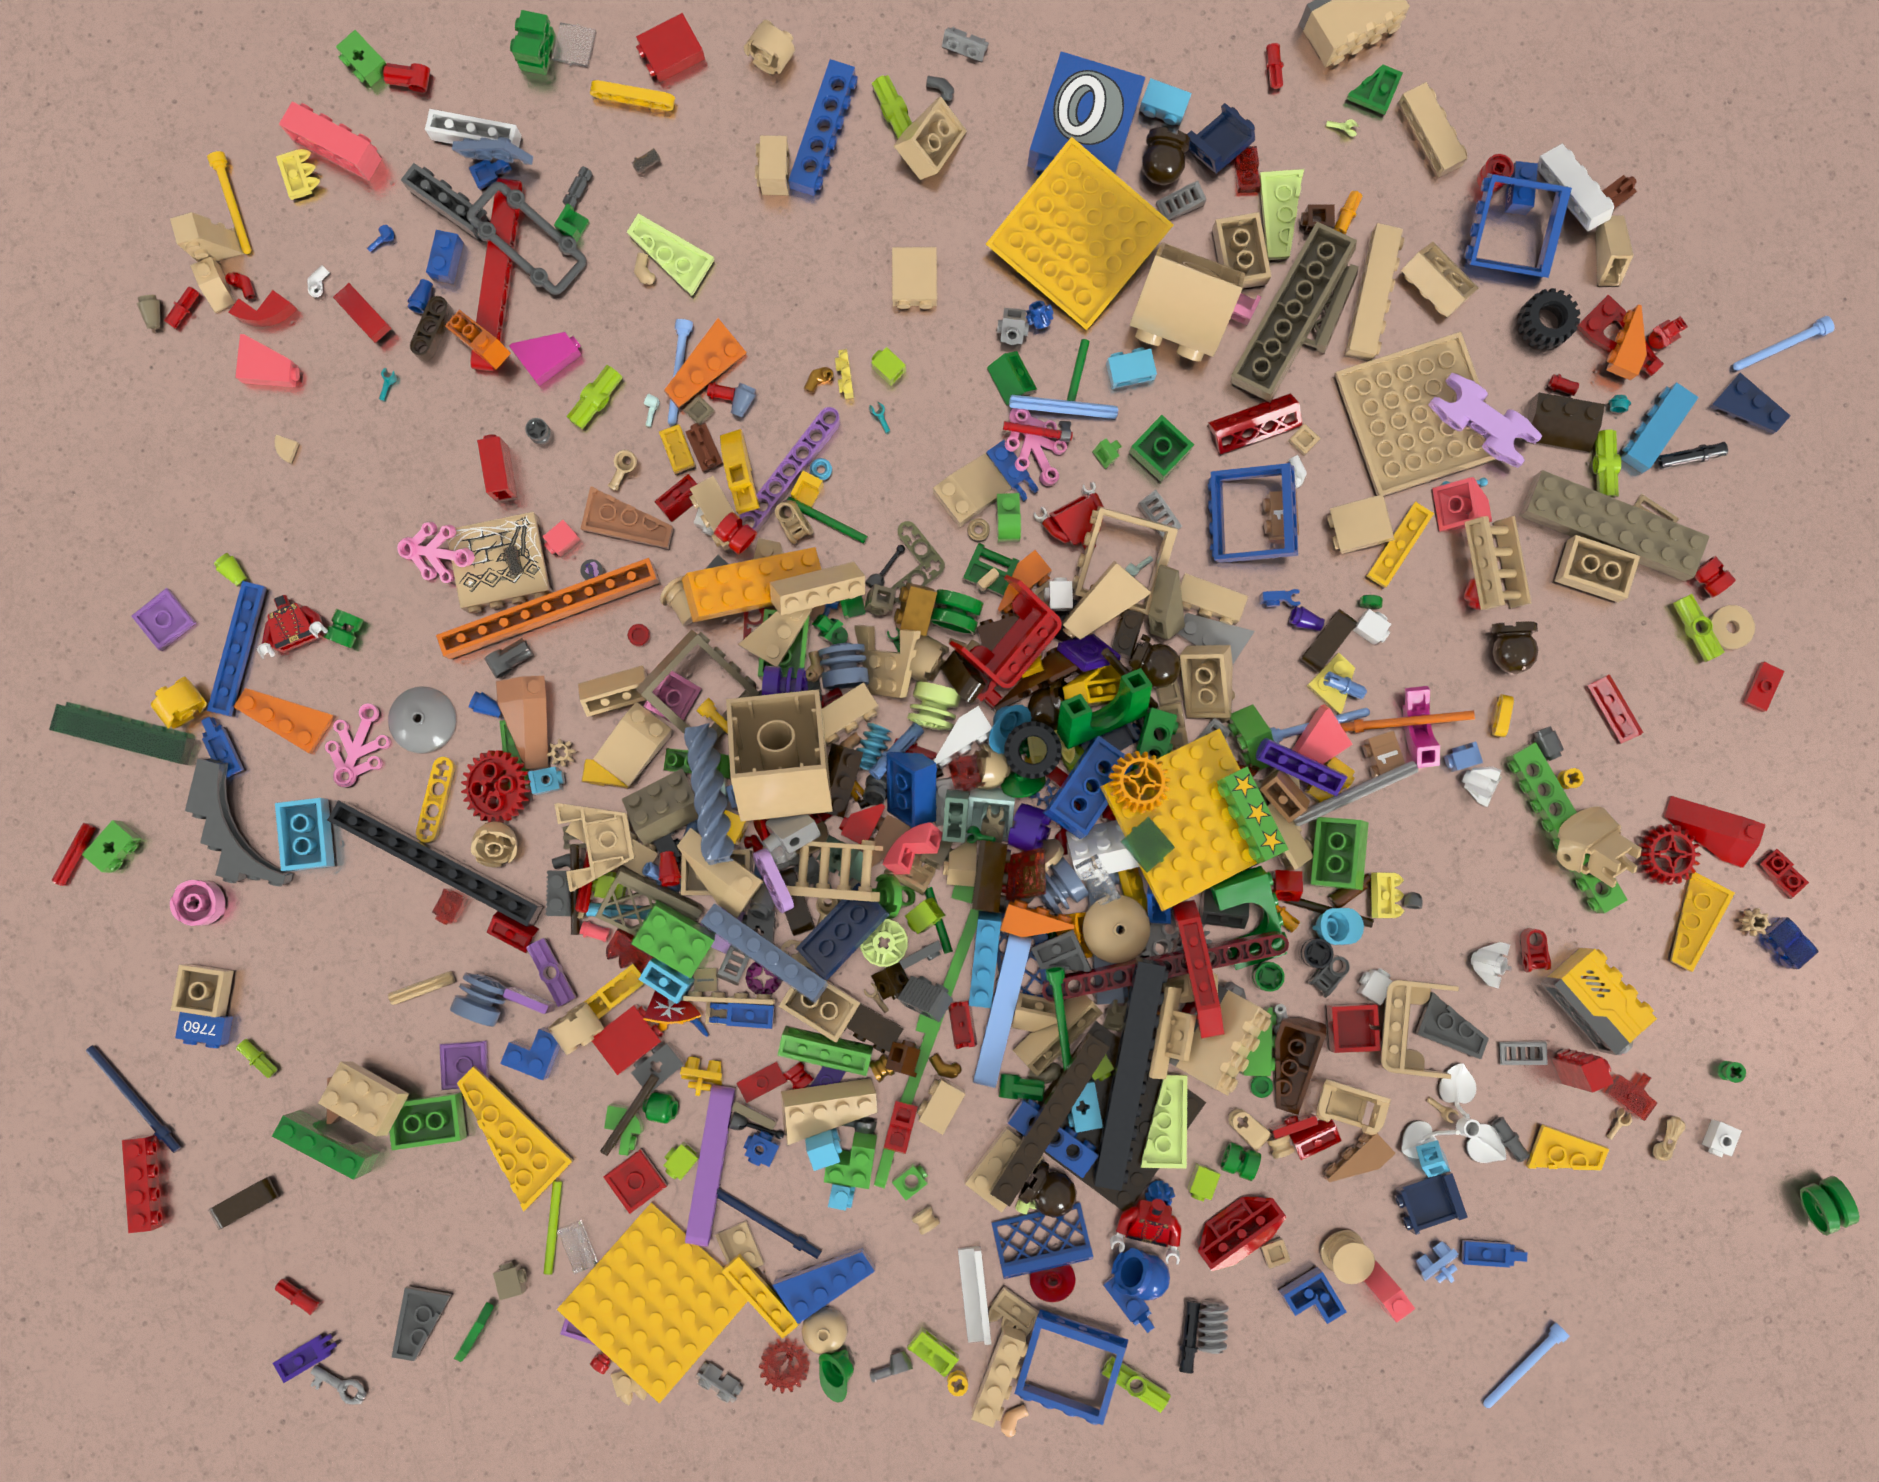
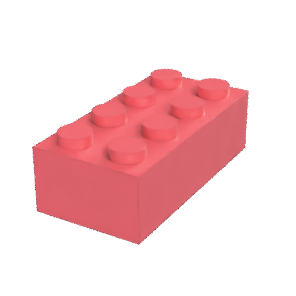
[279,101,382,181]

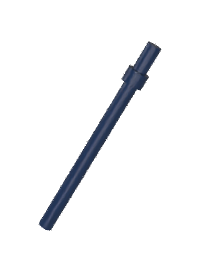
[86,1045,181,1153]
[717,1188,822,1259]

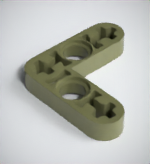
[891,521,945,604]

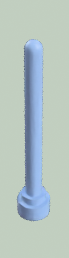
[1733,316,1835,371]
[668,319,693,426]
[1270,708,1370,743]
[1483,1322,1570,1408]

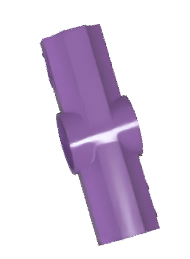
[526,938,577,1007]

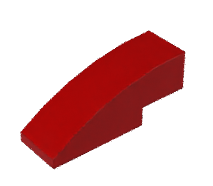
[333,283,392,343]

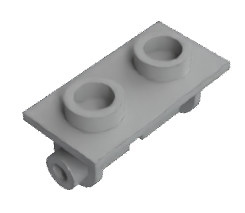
[942,27,989,62]
[695,1362,743,1403]

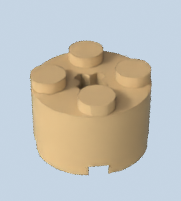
[744,20,795,74]
[910,635,949,683]
[548,1002,604,1055]

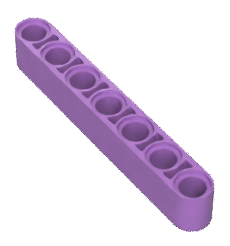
[740,407,840,532]
[685,1084,736,1247]

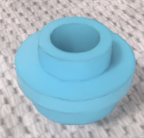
[810,458,832,480]

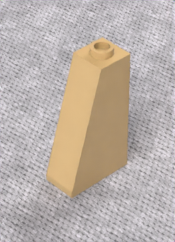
[1062,561,1151,639]

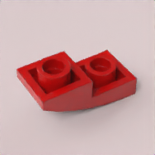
[1760,849,1809,899]

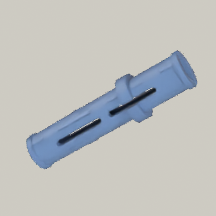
[868,723,924,780]

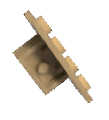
[1149,986,1197,1079]
[682,991,775,1025]

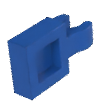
[469,160,512,190]
[1259,589,1301,607]

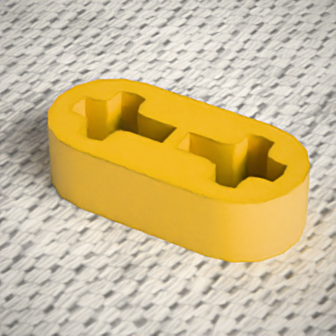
[1492,694,1514,737]

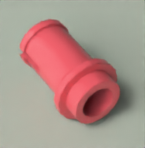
[579,920,610,942]

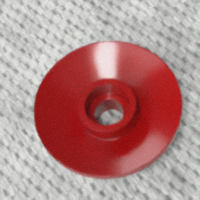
[1030,1265,1076,1303]

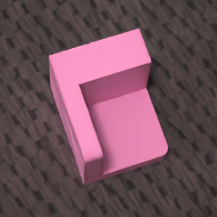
[1231,293,1261,326]

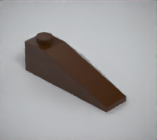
[993,647,1078,713]
[1275,1017,1326,1115]

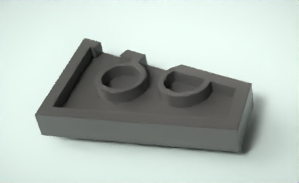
[1415,992,1489,1059]
[391,1286,452,1361]

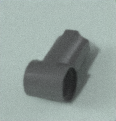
[484,638,533,678]

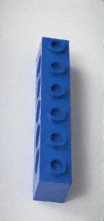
[788,59,858,196]

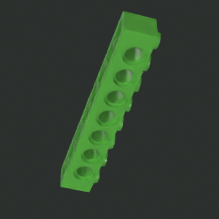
[1506,742,1628,914]

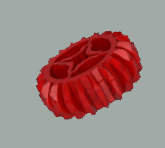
[1638,824,1701,885]

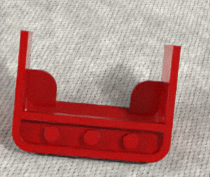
[949,575,1062,688]

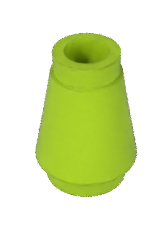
[214,553,248,587]

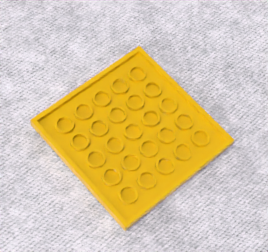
[986,137,1174,330]
[1100,728,1257,911]
[557,1202,748,1403]

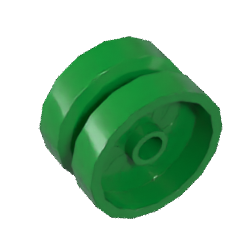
[930,589,984,635]
[1800,1176,1860,1236]

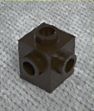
[871,962,909,1000]

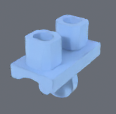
[1416,1241,1458,1283]

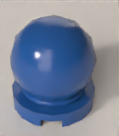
[1112,1248,1170,1300]

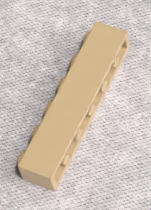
[1345,223,1404,361]

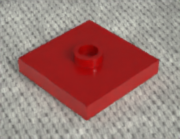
[603,1149,668,1214]

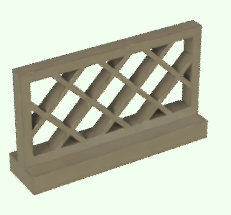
[1304,264,1359,354]
[595,866,703,935]

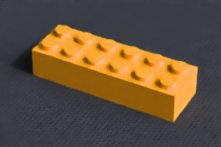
[682,547,822,623]

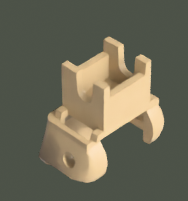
[1556,806,1642,888]
[1316,1079,1391,1135]

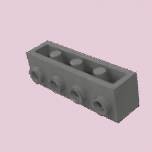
[401,163,490,240]

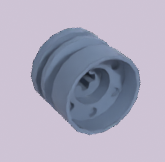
[818,643,869,690]
[1036,857,1089,916]
[450,972,507,1027]

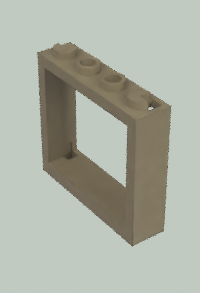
[636,629,759,738]

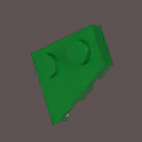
[1346,64,1403,115]

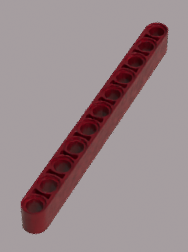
[1041,931,1289,1002]

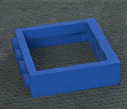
[1465,173,1572,278]
[1208,463,1298,563]
[1014,1309,1128,1425]

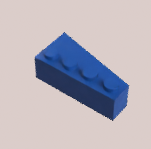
[773,1247,876,1324]

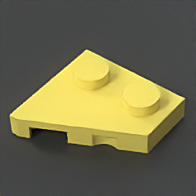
[1307,653,1355,715]

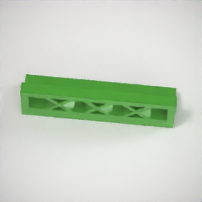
[777,1026,873,1076]

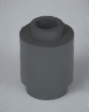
[1534,726,1564,761]
[750,884,775,919]

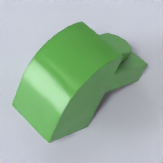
[997,493,1021,543]
[604,1103,644,1156]

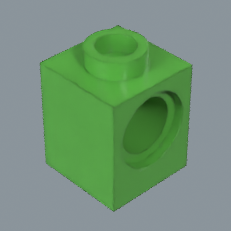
[892,1163,928,1201]

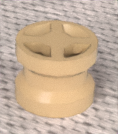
[1267,1135,1295,1159]
[911,1206,940,1235]

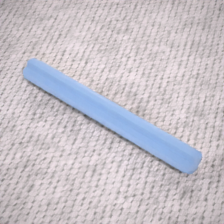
[1009,395,1118,419]

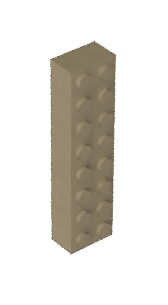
[1231,222,1357,403]
[1519,470,1710,581]

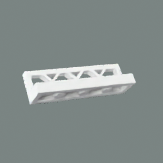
[958,1246,991,1345]

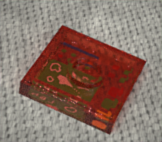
[1005,848,1046,901]

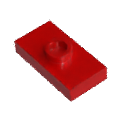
[1744,662,1785,712]
[736,1061,787,1103]
[1269,1113,1318,1139]

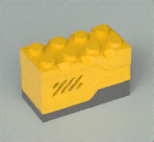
[1541,948,1657,1055]

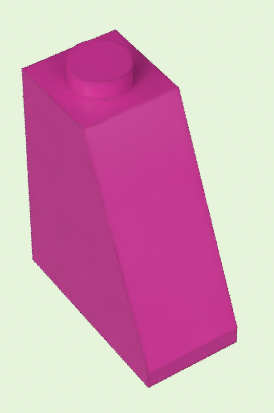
[509,332,582,386]

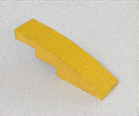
[584,964,645,1020]

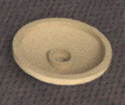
[1082,895,1150,963]

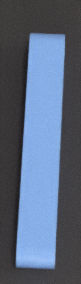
[973,933,1032,1088]

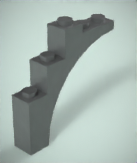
[185,757,293,887]

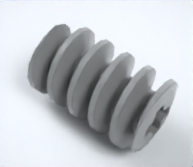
[1198,1302,1229,1354]

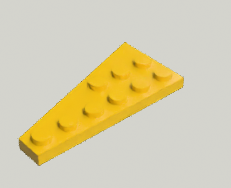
[457,1065,573,1212]

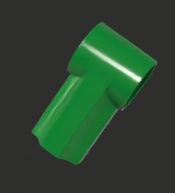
[998,1073,1045,1101]

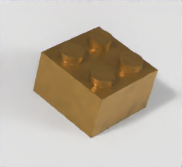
[893,582,937,636]

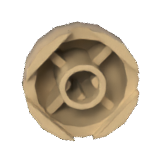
[971,744,1011,789]
[471,821,517,867]
[801,1307,847,1354]

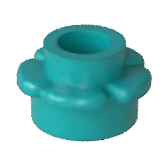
[1608,395,1631,413]

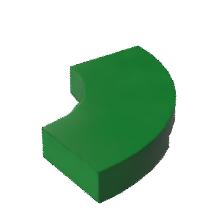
[454,1302,494,1362]

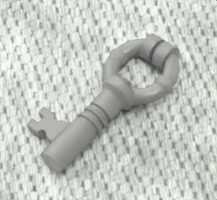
[310,1365,367,1405]

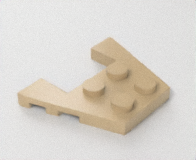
[855,625,921,698]
[554,803,635,892]

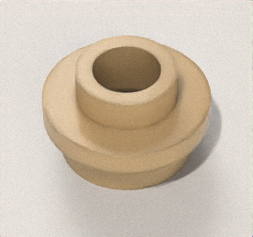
[968,518,990,541]

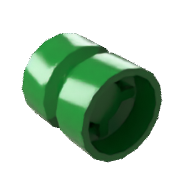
[324,609,364,648]
[1250,961,1285,992]
[1220,1142,1261,1181]

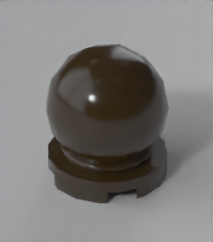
[1142,127,1190,185]
[1492,621,1539,674]
[1127,634,1181,688]
[1028,677,1071,730]
[1018,1160,1077,1218]

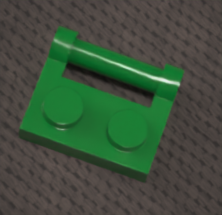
[963,543,1019,596]

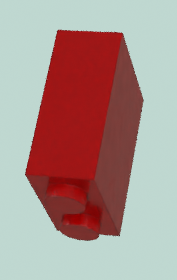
[636,13,705,83]
[477,434,518,502]
[592,1004,664,1075]

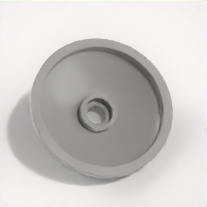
[388,686,456,754]

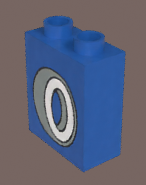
[1027,51,1145,178]

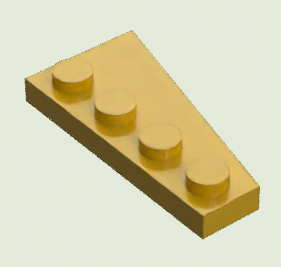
[1670,872,1735,972]

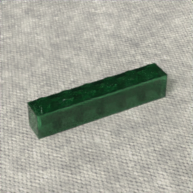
[49,702,195,765]

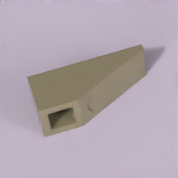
[1148,564,1185,640]

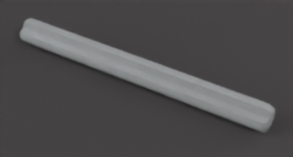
[1293,761,1418,826]

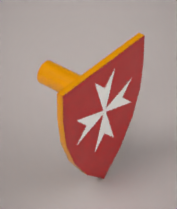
[643,990,701,1031]

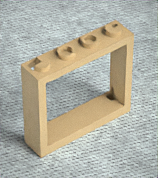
[1072,506,1178,615]

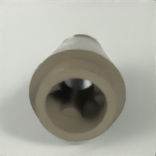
[137,295,161,329]

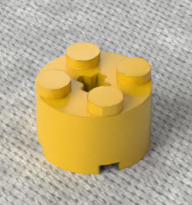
[151,677,207,729]

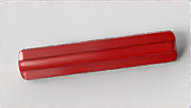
[52,823,95,886]
[575,851,594,913]

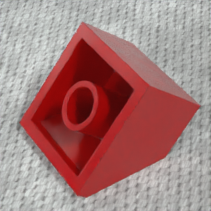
[839,804,886,845]

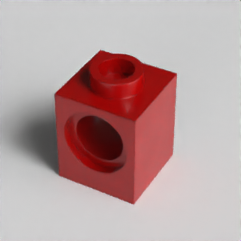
[1271,870,1303,902]

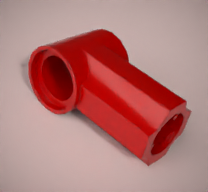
[383,63,431,93]

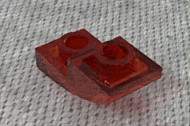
[1235,146,1261,193]

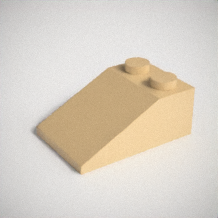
[894,97,967,180]
[933,453,1012,528]
[1180,645,1233,718]
[593,702,672,787]
[779,968,860,1043]

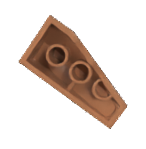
[496,676,549,770]

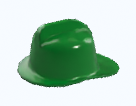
[819,1349,854,1403]

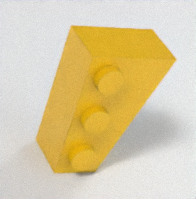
[1063,661,1121,706]

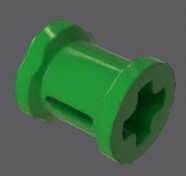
[1717,1061,1746,1083]

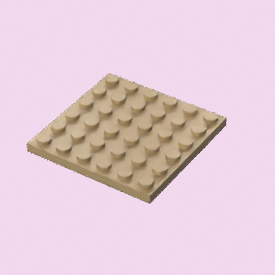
[1334,332,1496,496]

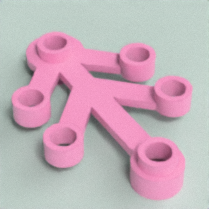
[1005,408,1067,486]
[397,522,475,583]
[325,704,391,787]

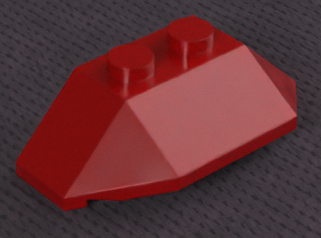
[1198,1196,1287,1271]

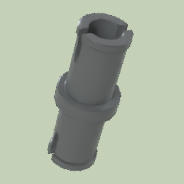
[1491,1116,1530,1162]

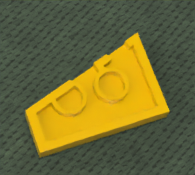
[1526,1124,1609,1170]

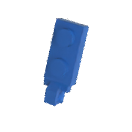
[201,717,244,778]
[1461,1240,1528,1268]
[1103,1275,1155,1333]

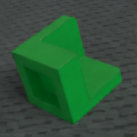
[554,203,589,243]
[840,595,866,619]

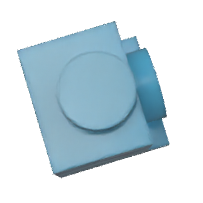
[528,767,565,795]
[1416,1140,1450,1178]
[828,1184,855,1211]

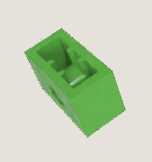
[336,30,387,86]
[82,820,141,873]

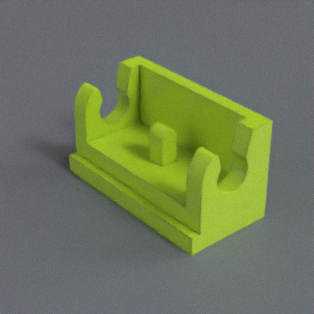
[907,1327,959,1377]

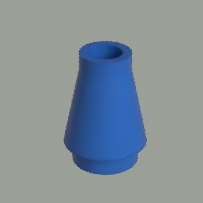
[407,279,433,314]
[468,691,502,719]

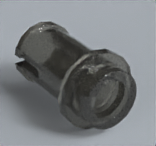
[631,148,661,174]
[502,546,524,576]

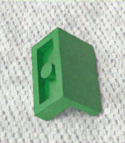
[987,351,1037,405]

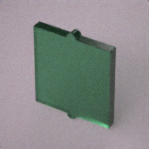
[1120,817,1175,872]

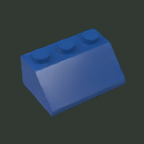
[886,752,937,828]

